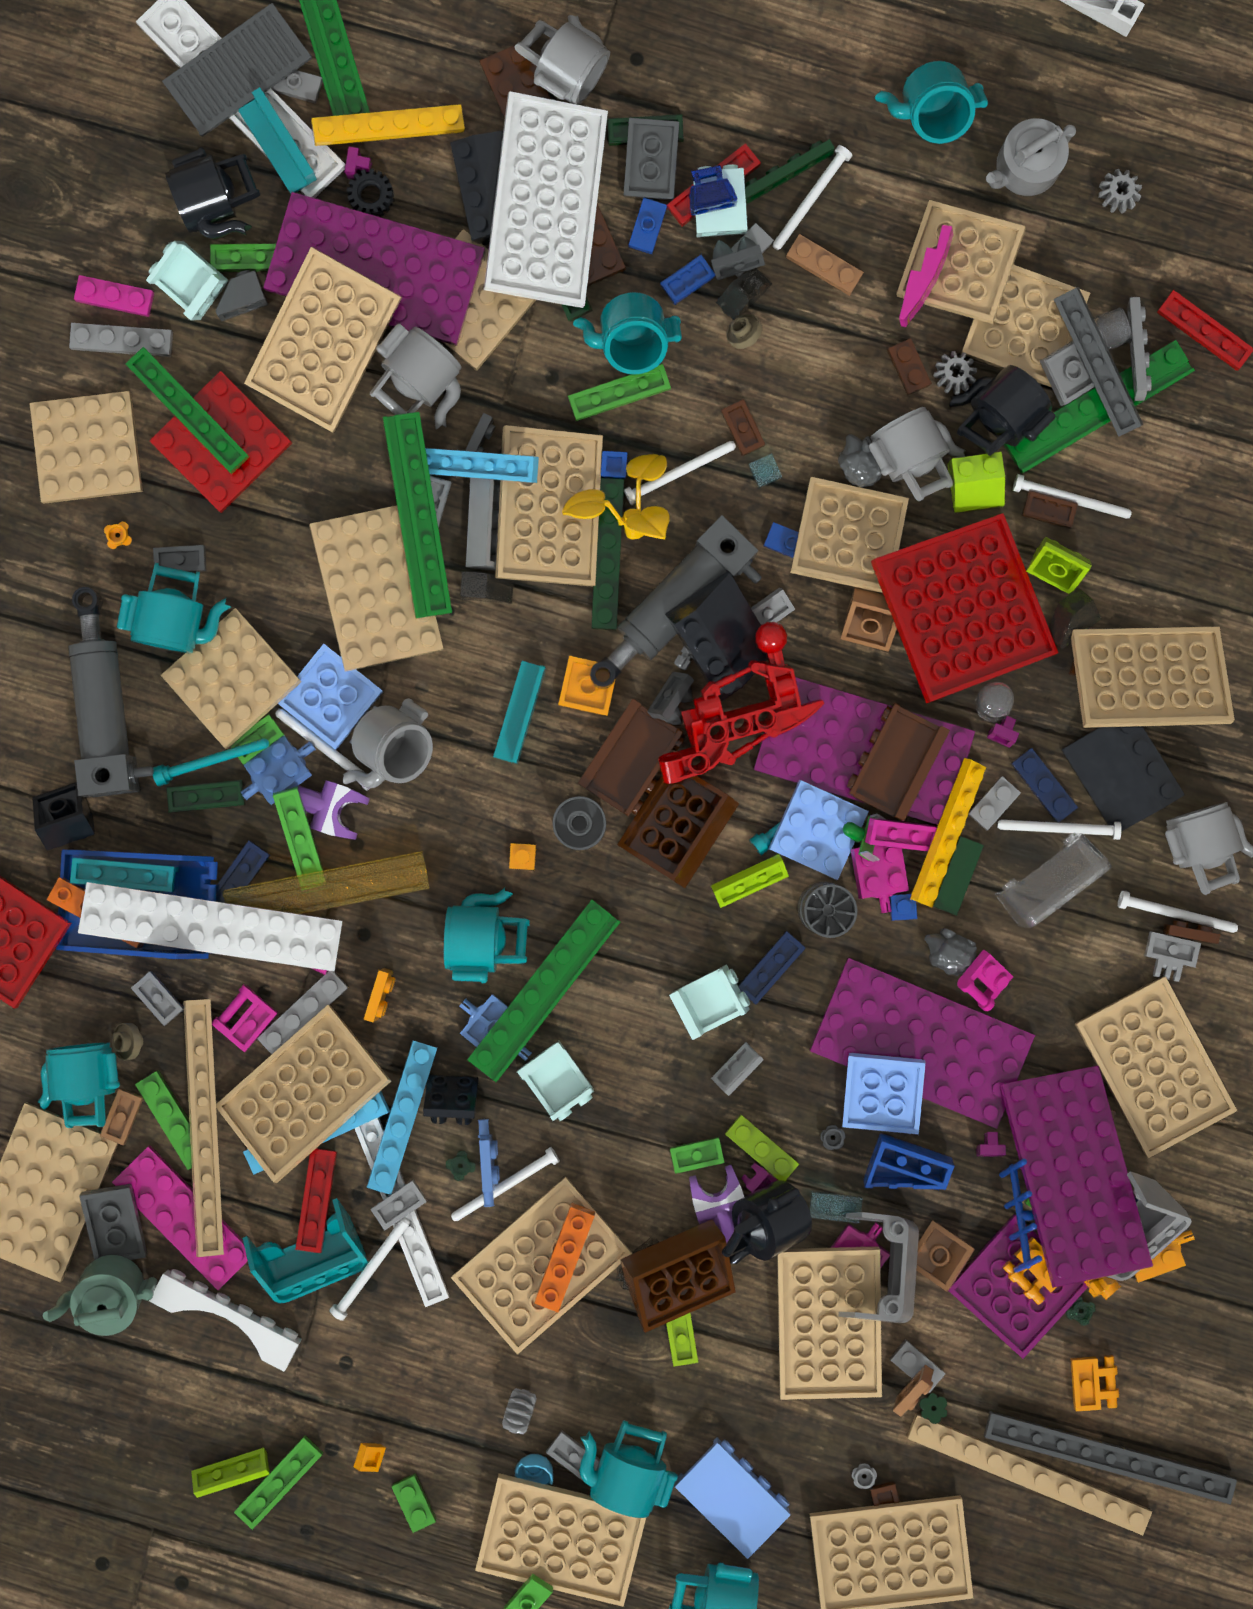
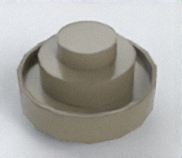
[726,314,763,349]
[112,1023,143,1061]

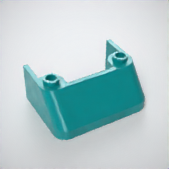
[243,1198,368,1303]

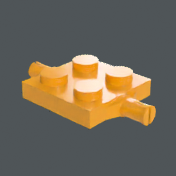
[1134,1229,1195,1283]

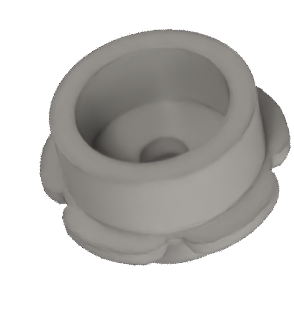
[852,1463,877,1489]

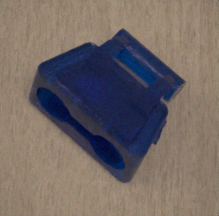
[689,165,737,216]

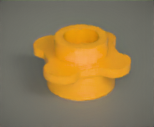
[104,521,132,549]

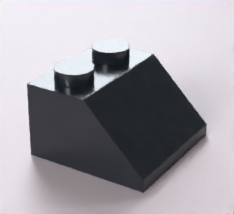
[32,782,95,851]

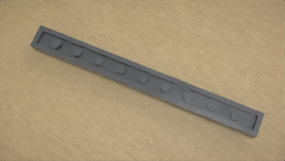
[984,1411,1237,1505]

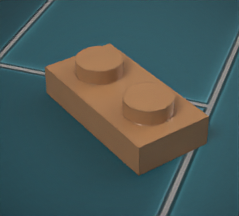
[100,1088,144,1145]
[893,1365,934,1416]

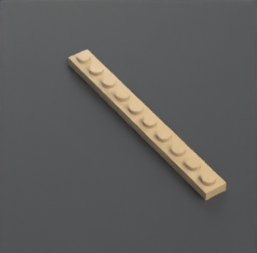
[183,999,224,1257]
[907,1413,1152,1535]

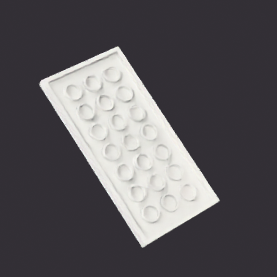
[484,91,608,308]

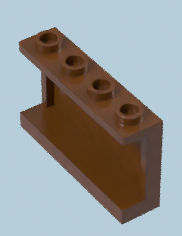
[578,699,685,817]
[846,703,950,821]

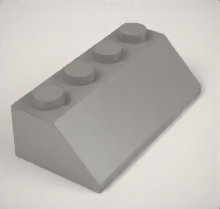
[466,477,500,571]

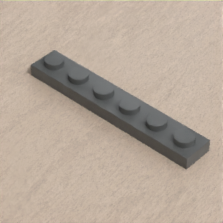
[1054,287,1143,437]

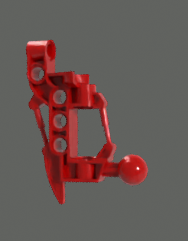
[658,622,824,784]

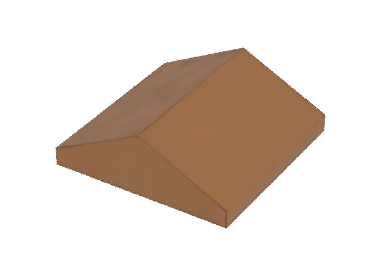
[916,1220,975,1292]

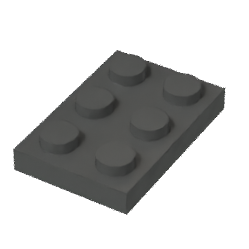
[624,118,679,200]
[79,1184,148,1260]

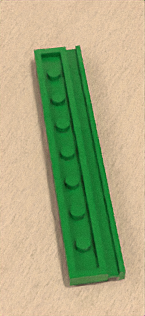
[299,0,370,116]
[1004,340,1195,474]
[382,412,452,619]
[467,900,620,1082]

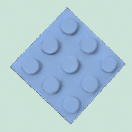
[278,644,383,750]
[768,780,869,880]
[842,1053,925,1134]

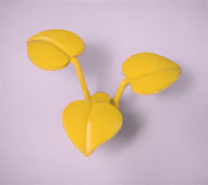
[562,454,669,540]

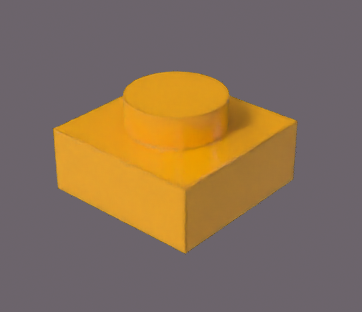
[509,843,536,870]
[353,1443,386,1472]

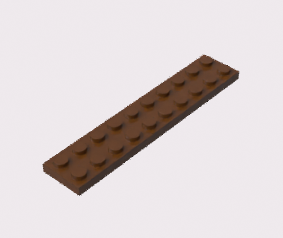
[479,45,626,287]

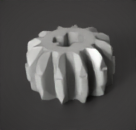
[1098,169,1142,214]
[933,351,977,395]
[502,1388,536,1434]

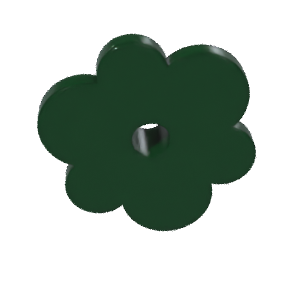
[919,1393,947,1424]

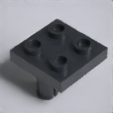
[423,1075,479,1125]

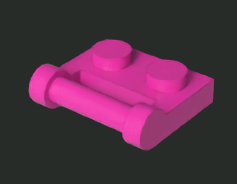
[957,949,1013,1011]
[212,984,278,1052]

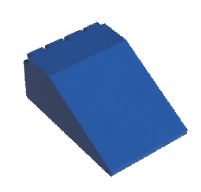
[56,849,218,959]

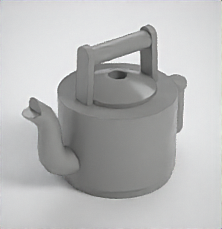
[515,15,610,105]
[986,118,1076,196]
[370,324,462,429]
[869,407,966,501]
[343,698,433,789]
[1165,802,1253,895]

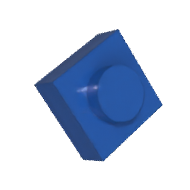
[601,451,627,479]
[890,894,917,921]

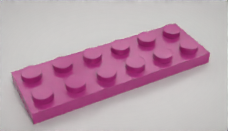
[112,1146,248,1290]

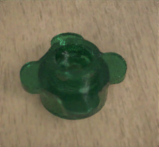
[446,1151,476,1181]
[1066,1297,1096,1326]

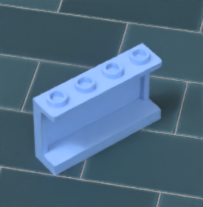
[675,1437,791,1559]

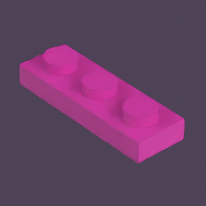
[74,275,154,317]
[865,818,937,851]

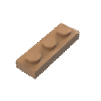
[786,234,864,296]

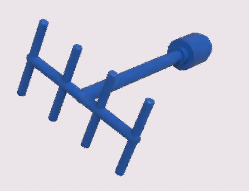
[999,1159,1138,1273]

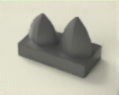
[711,237,765,280]
[647,672,694,725]

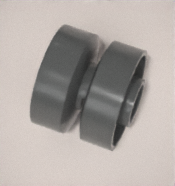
[553,796,606,850]
[798,881,857,938]

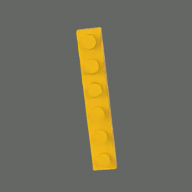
[311,104,465,146]
[910,758,986,908]

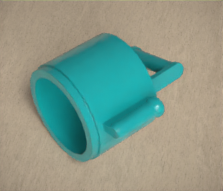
[875,61,988,144]
[573,292,682,374]
[117,563,231,653]
[444,887,530,983]
[37,1042,120,1128]
[579,1420,678,1518]
[669,1563,759,1609]

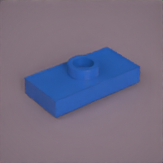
[629,198,667,254]
[660,255,715,305]
[763,522,799,558]

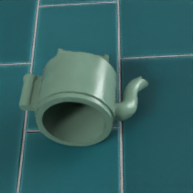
[43,1255,157,1336]

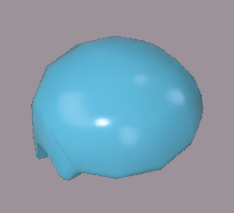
[515,1454,553,1485]

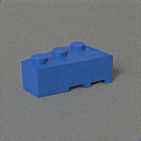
[863,1133,954,1190]

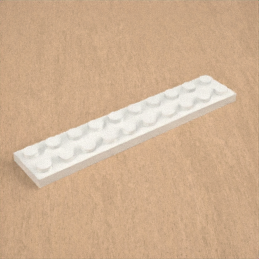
[136,0,346,198]
[78,882,342,971]

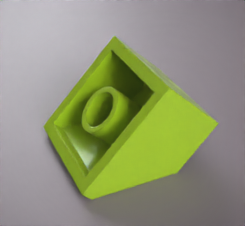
[947,452,1005,513]
[1026,537,1092,595]

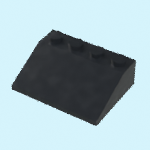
[450,131,503,246]
[665,571,768,701]
[1061,726,1185,831]

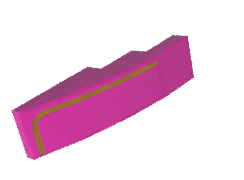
[899,225,953,327]

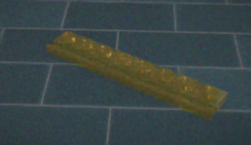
[222,851,430,914]

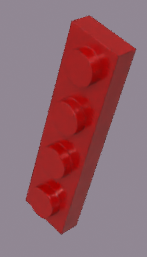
[667,143,761,227]
[1157,290,1253,371]
[295,1148,337,1253]

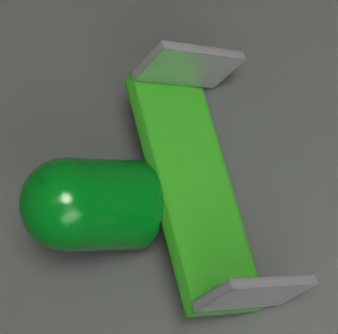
[843,814,886,862]

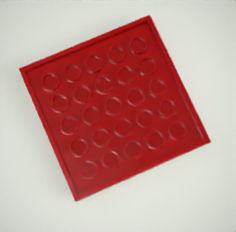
[871,513,1058,704]

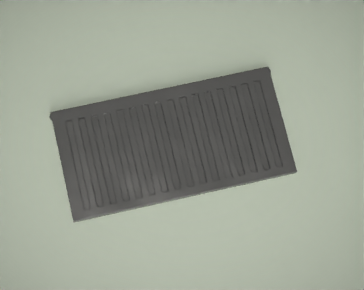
[162,3,312,137]

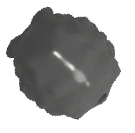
[838,434,882,488]
[924,928,977,976]

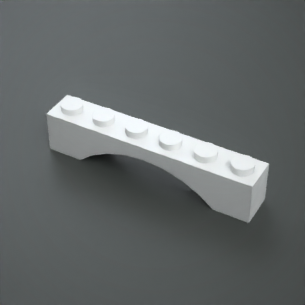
[1060,0,1145,37]
[149,1269,302,1372]

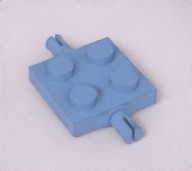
[241,736,316,805]
[459,994,532,1061]
[478,1119,500,1207]

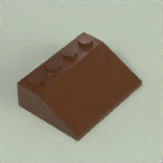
[617,776,739,888]
[620,1219,736,1333]

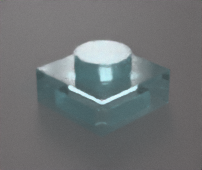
[748,454,782,488]

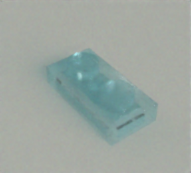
[809,1191,863,1223]

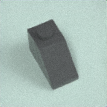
[216,270,268,321]

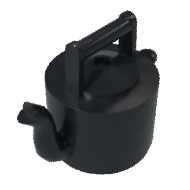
[165,147,260,239]
[949,365,1056,456]
[722,1180,812,1264]

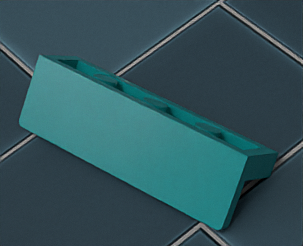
[239,87,317,194]
[493,661,546,764]
[70,858,179,892]

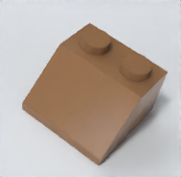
[840,587,897,652]

